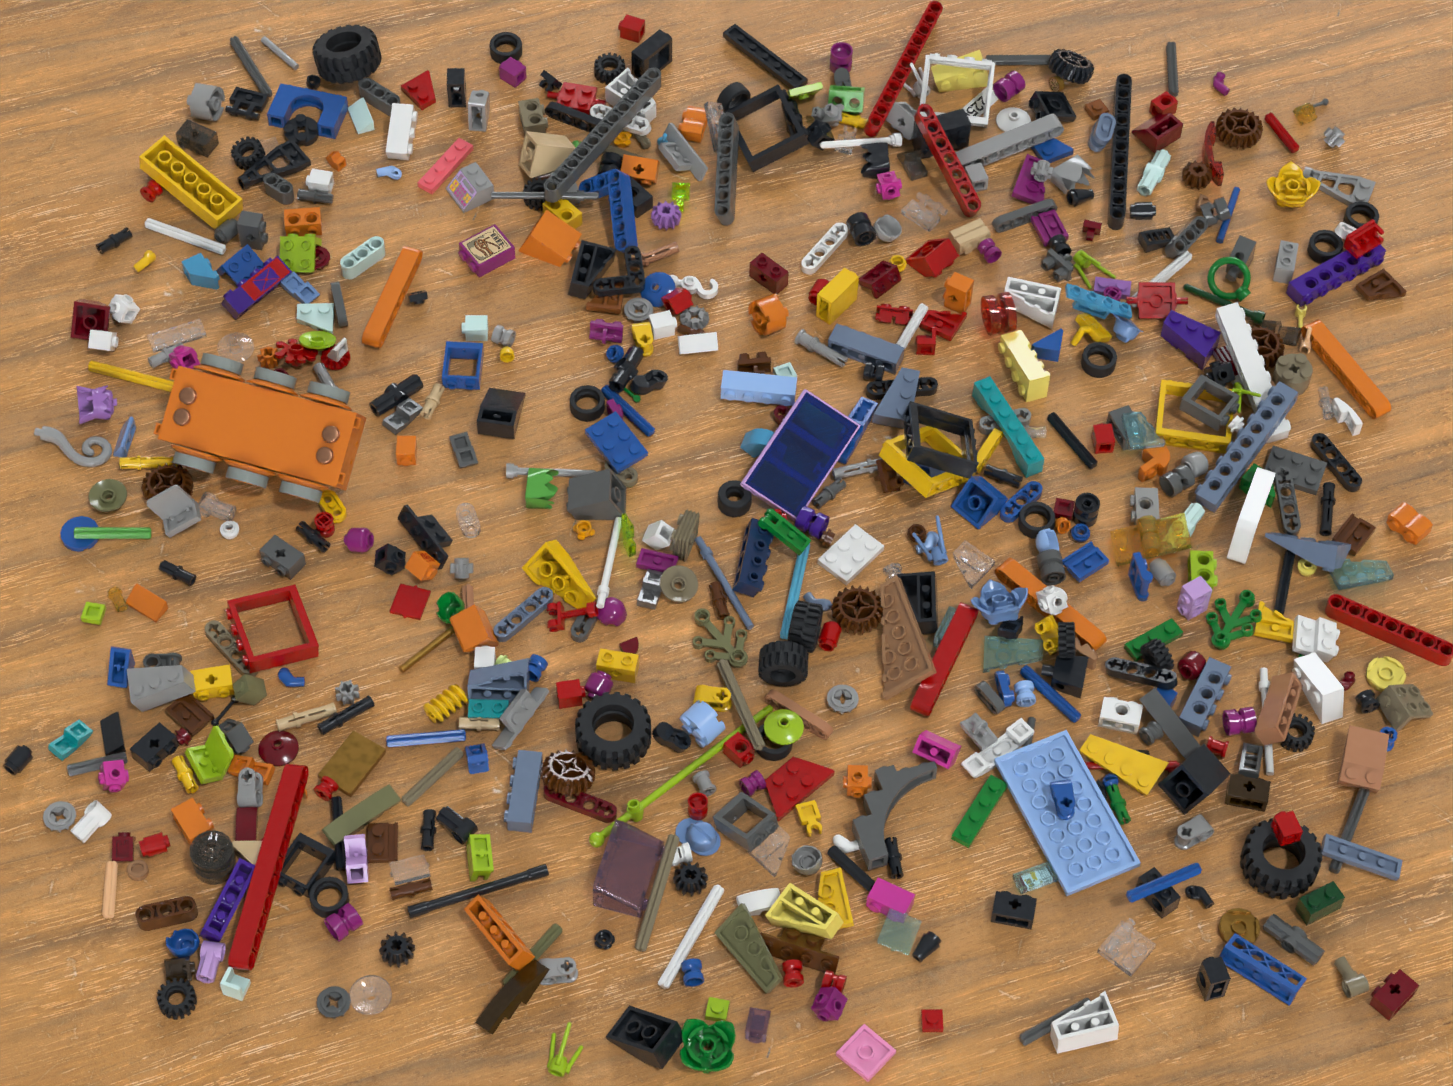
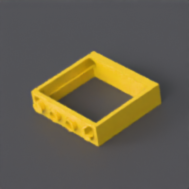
[1154,379,1235,454]
[878,426,979,498]

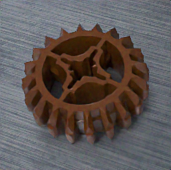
[1215,107,1263,150]
[1251,324,1285,370]
[141,463,194,501]
[831,585,883,635]
[541,749,596,797]

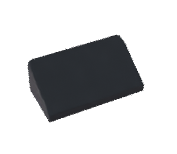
[100,712,126,756]

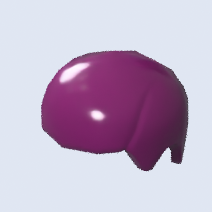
[597,597,627,626]

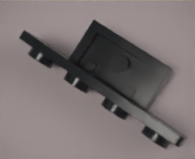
[398,505,453,570]

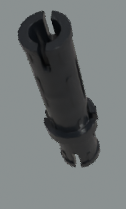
[1319,482,1336,536]
[317,695,375,735]

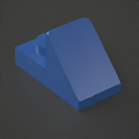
[465,743,489,774]

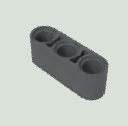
[358,78,401,117]
[1165,216,1208,259]

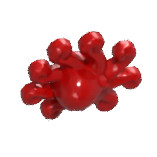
[275,338,318,367]

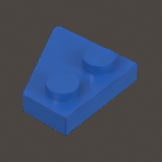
[1030,138,1074,163]

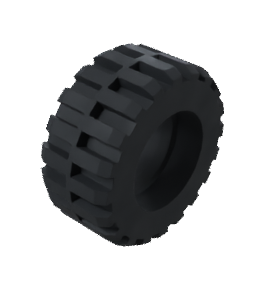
[312,25,382,84]
[575,692,651,771]
[1240,818,1322,899]

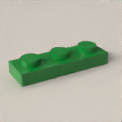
[1124,618,1183,662]

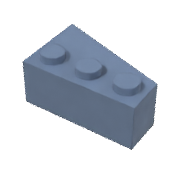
[872,367,920,429]
[467,658,530,703]

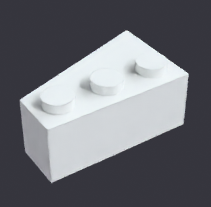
[605,68,656,126]
[1002,277,1061,329]

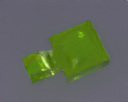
[672,182,690,212]

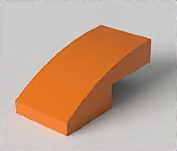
[227,755,275,786]

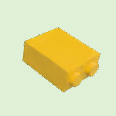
[816,268,859,325]

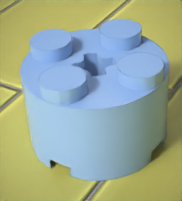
[680,700,725,748]

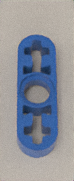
[1000,481,1043,523]

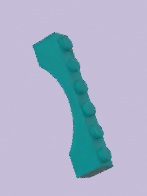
[972,376,1044,478]

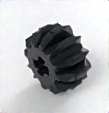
[673,861,708,897]
[379,931,415,968]

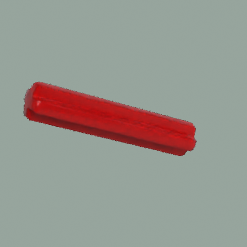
[1264,112,1300,153]

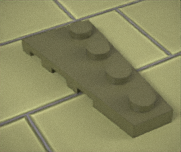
[714,903,783,993]

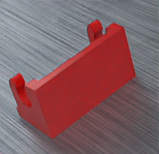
[1343,219,1384,259]

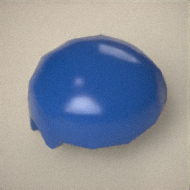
[166,928,200,957]

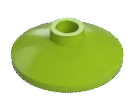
[299,331,336,351]
[764,709,804,745]

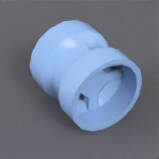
[1014,680,1036,707]

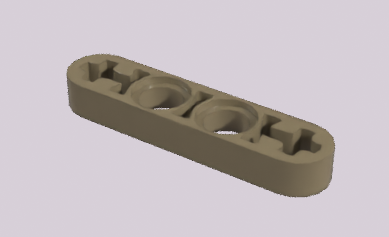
[205,620,258,677]

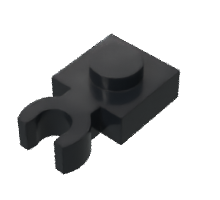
[997,616,1024,640]

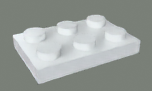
[817,524,884,585]

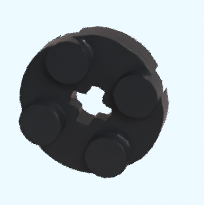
[283,114,319,147]

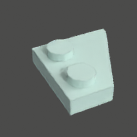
[296,303,334,334]

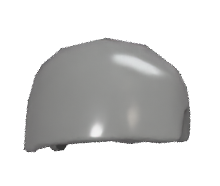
[873,214,902,242]
[792,845,823,876]

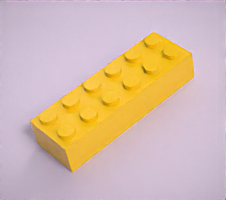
[139,135,243,230]

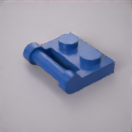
[1128,552,1153,602]

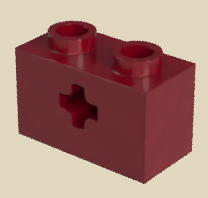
[749,253,789,294]
[1369,969,1420,1021]

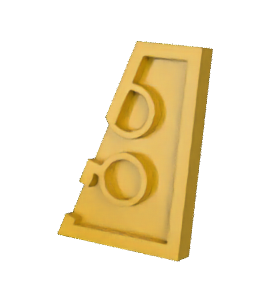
[818,867,854,929]

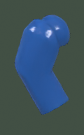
[278,668,305,687]

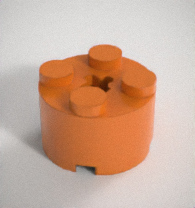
[748,294,789,336]

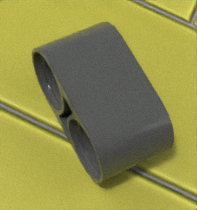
[263,173,295,205]

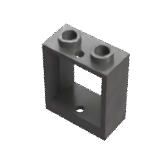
[1179,374,1240,431]
[713,791,779,852]

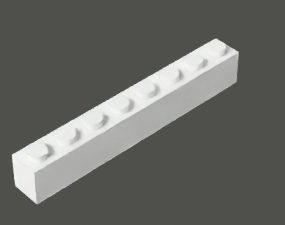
[1215,302,1291,444]

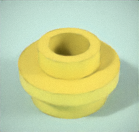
[1297,559,1317,576]

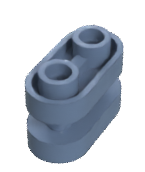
[1088,113,1116,152]

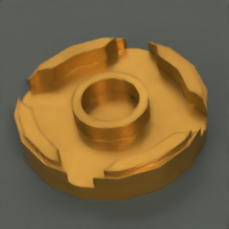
[1218,908,1261,949]

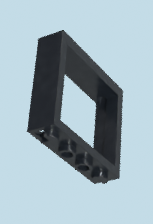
[723,84,809,172]
[903,401,979,479]

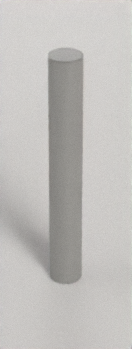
[261,36,299,70]

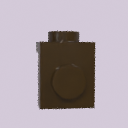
[164,956,196,981]

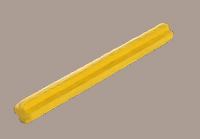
[88,360,174,392]

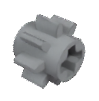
[1323,126,1345,148]
[1031,160,1054,182]
[450,558,473,579]
[335,680,360,706]

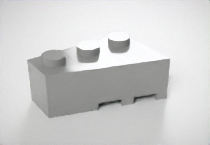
[127,665,196,712]

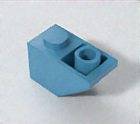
[181,253,220,290]

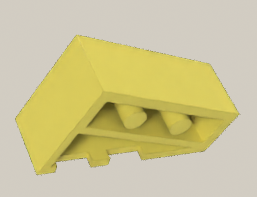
[931,50,989,93]
[765,883,844,939]

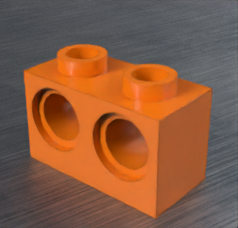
[284,207,322,236]

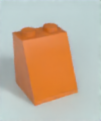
[518,210,582,267]

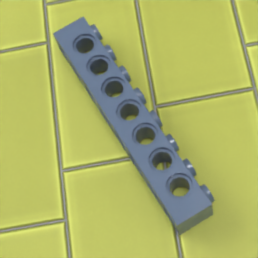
[1195,381,1298,513]

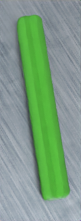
[74,527,151,539]

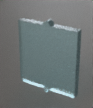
[877,908,922,955]

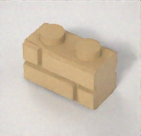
[948,218,991,255]

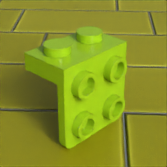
[280,234,322,273]
[185,726,234,784]

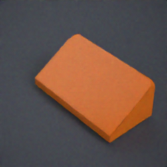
[125,584,168,622]

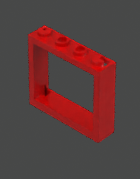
[225,584,319,673]

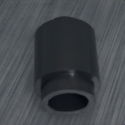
[1130,202,1156,220]
[3,745,33,775]

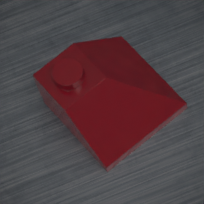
[71,299,111,340]

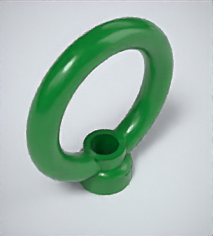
[1207,257,1251,302]

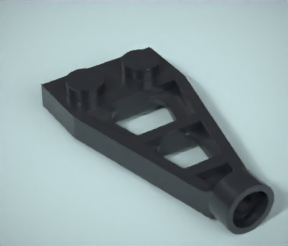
[237,139,311,190]

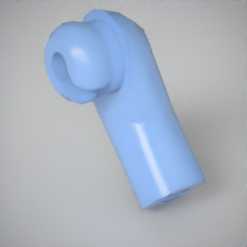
[376,165,402,180]
[915,531,939,554]

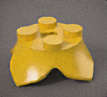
[1266,161,1321,208]

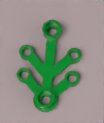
[1206,590,1262,650]

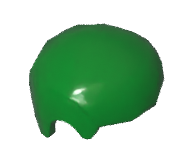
[436,592,465,623]

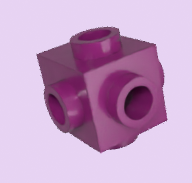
[811,987,848,1022]

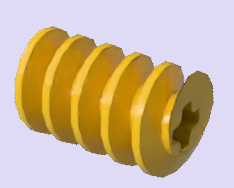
[423,684,469,724]

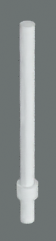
[596,517,622,609]
[1258,667,1274,776]

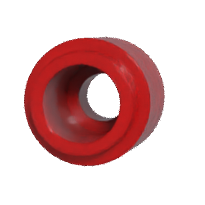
[808,279,829,305]
[818,621,842,651]
[139,832,171,857]

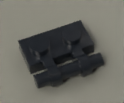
[225,87,269,120]

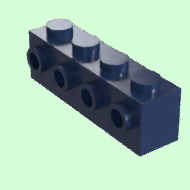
[732,518,774,598]

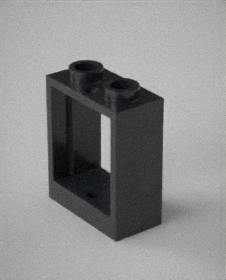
[631,29,672,79]
[278,833,336,898]

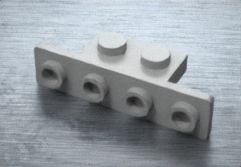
[658,123,708,181]
[492,687,549,750]

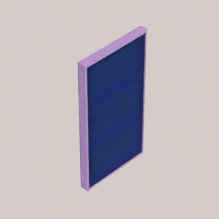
[740,389,861,522]

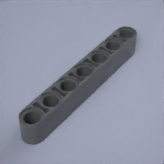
[714,112,739,225]

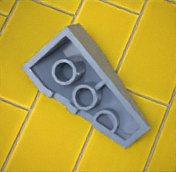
[1265,532,1351,572]

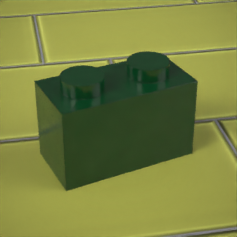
[1295,881,1345,926]

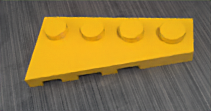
[1079,734,1169,796]

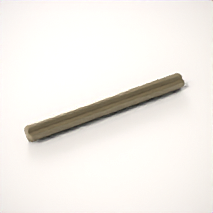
[717,659,765,751]
[635,834,680,952]

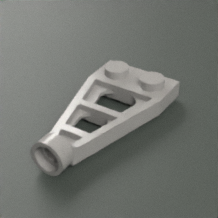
[1303,166,1376,206]

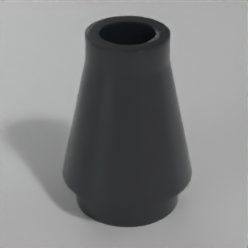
[1066,189,1094,206]
[912,931,941,962]

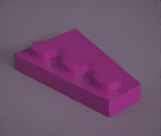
[1011,154,1045,204]

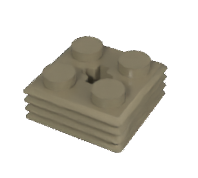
[670,509,700,562]

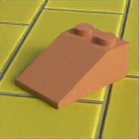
[1337,725,1389,793]

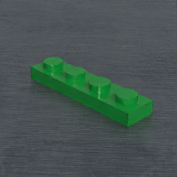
[951,775,1008,848]

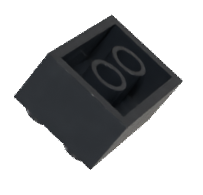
[912,109,971,159]

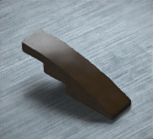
[475,959,550,1035]

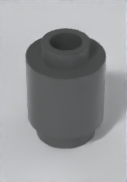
[214,218,239,244]

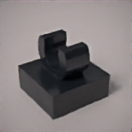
[539,70,563,92]

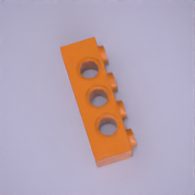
[464,894,535,971]

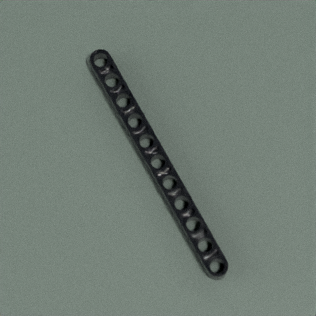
[1107,74,1132,230]

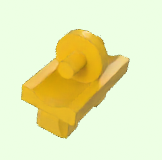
[1034,615,1059,655]

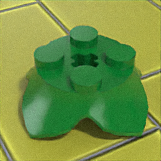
[680,1019,736,1073]

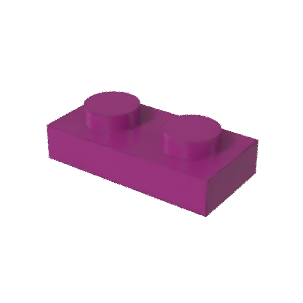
[636,548,679,572]

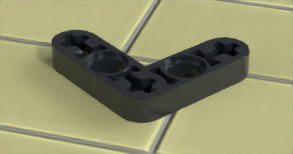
[593,246,645,297]

